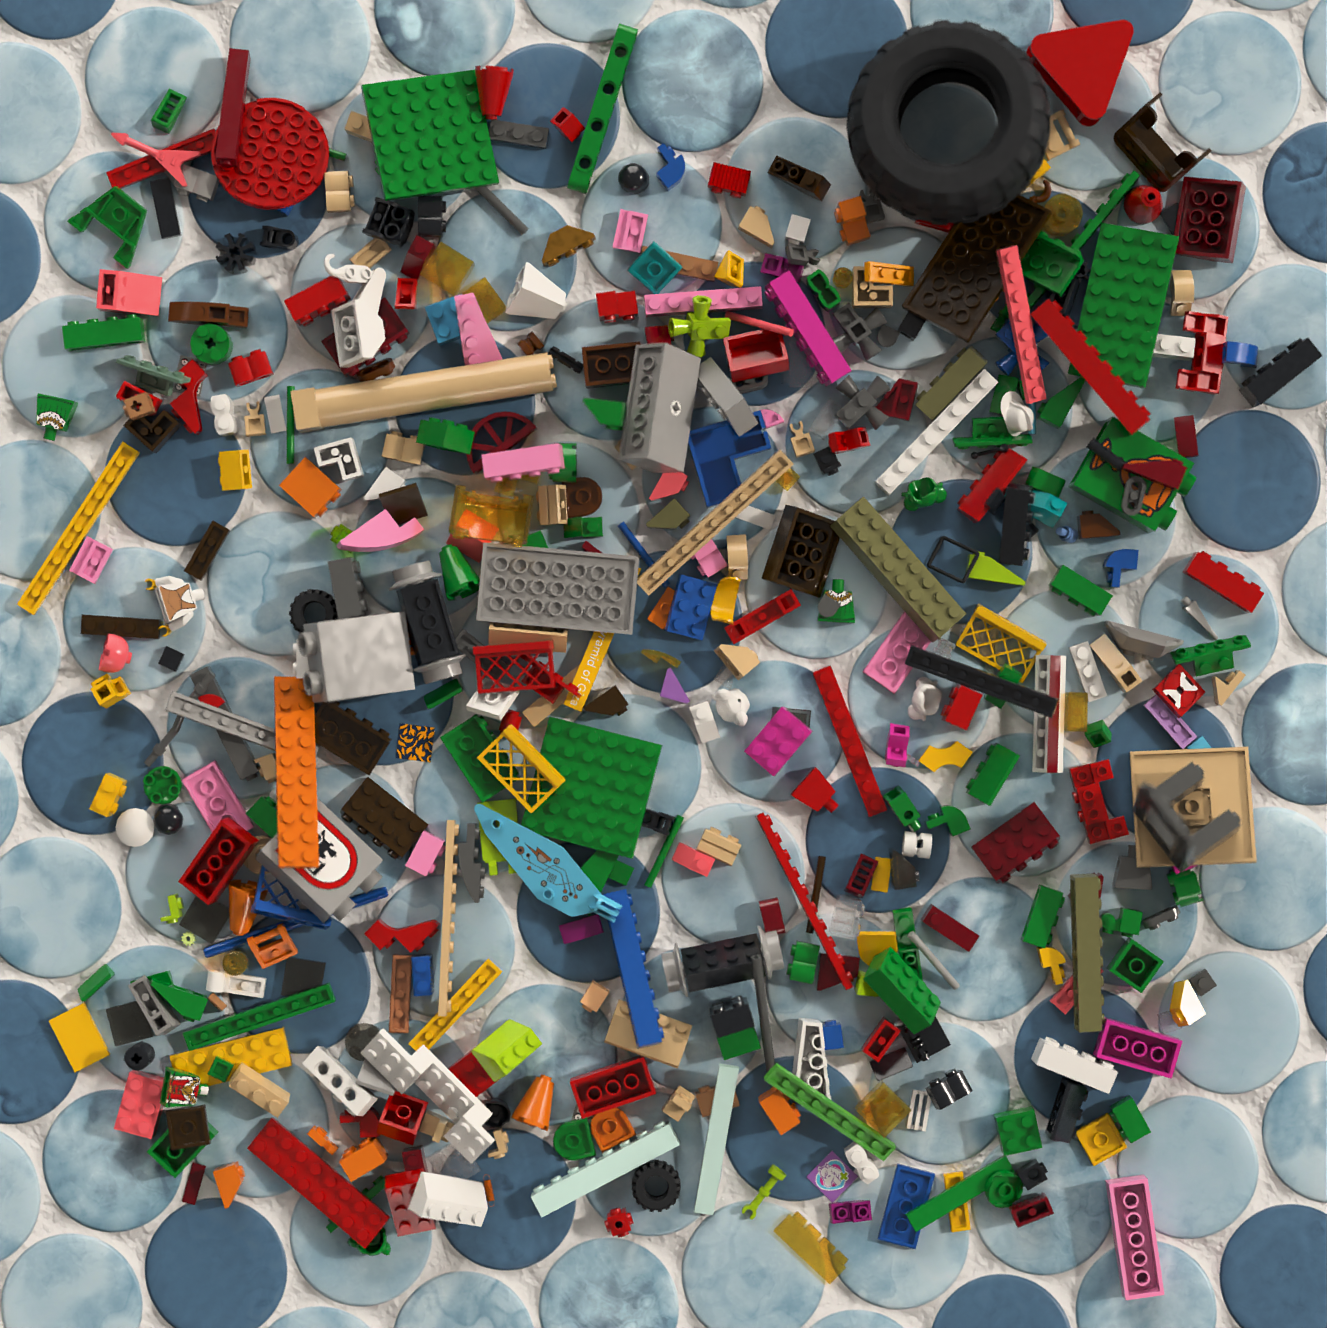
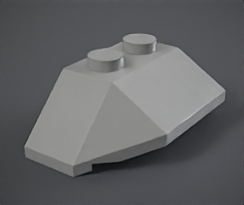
[1104,621,1184,661]

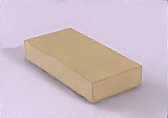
[349,238,392,269]

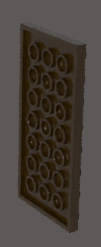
[902,195,1052,343]

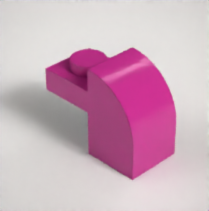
[885,723,910,767]

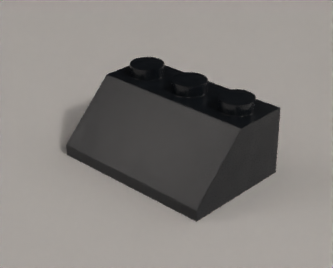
[1045,1077,1089,1143]

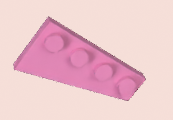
[454,293,503,365]

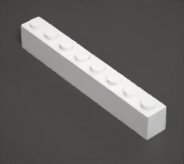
[874,369,998,496]

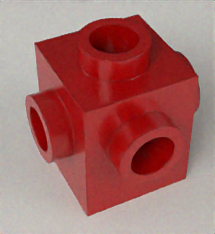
[604,1207,634,1237]

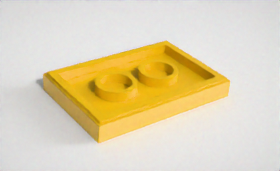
[49,1003,110,1072]

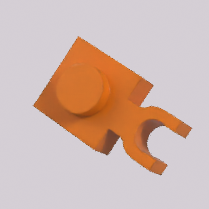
[307,1125,339,1155]

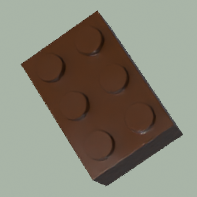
[582,341,640,389]

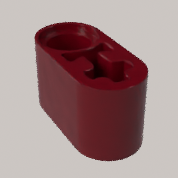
[759,897,786,935]

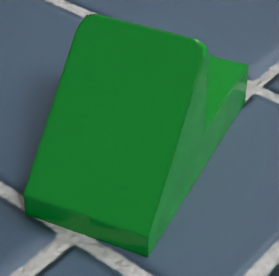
[563,517,603,538]

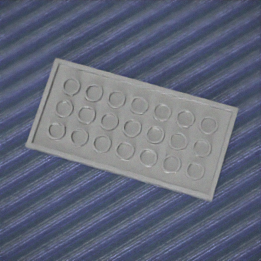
[476,542,639,635]

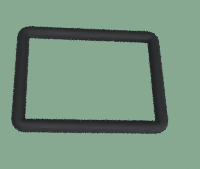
[927,536,980,583]

